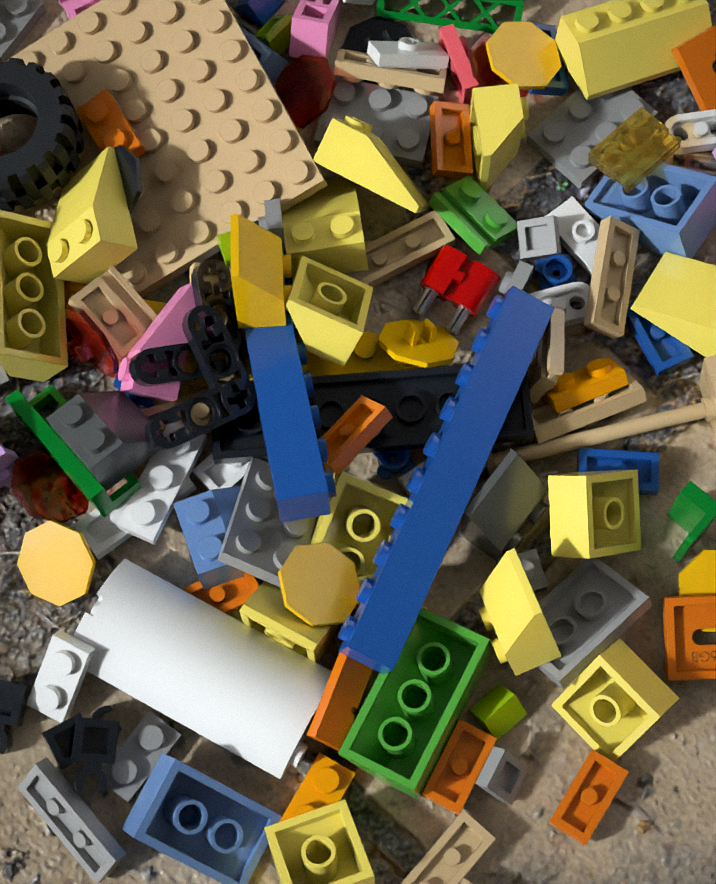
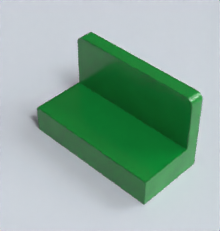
[667,481,716,563]

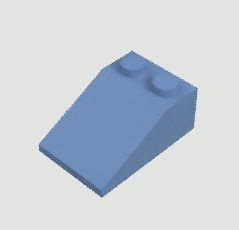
[582,152,716,259]
[173,486,246,590]
[121,753,282,884]

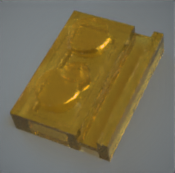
[588,107,682,193]

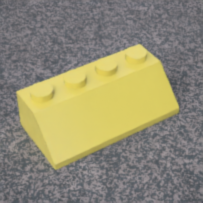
[555,0,712,101]
[0,210,68,382]

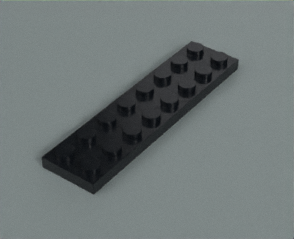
[212,365,535,464]

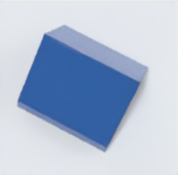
[235,0,285,26]

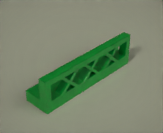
[376,0,525,33]
[5,384,142,517]

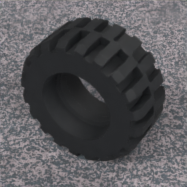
[0,58,84,212]

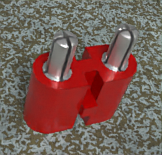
[413,245,501,335]

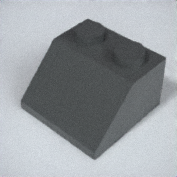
[46,390,165,492]
[459,449,548,561]

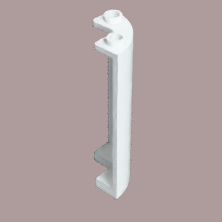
[73,559,332,779]

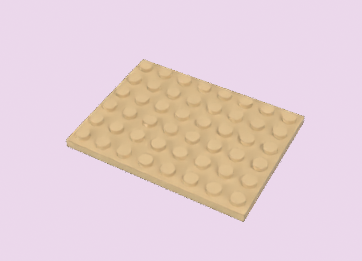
[8,0,328,298]

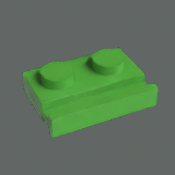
[428,175,517,256]

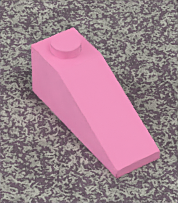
[289,0,344,63]
[118,283,196,402]

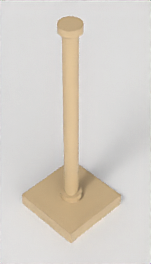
[486,355,716,475]

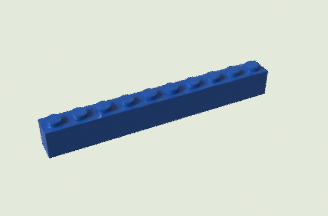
[338,286,555,674]

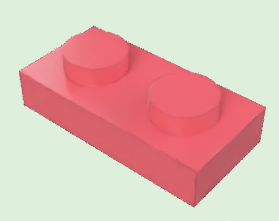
[438,24,482,106]

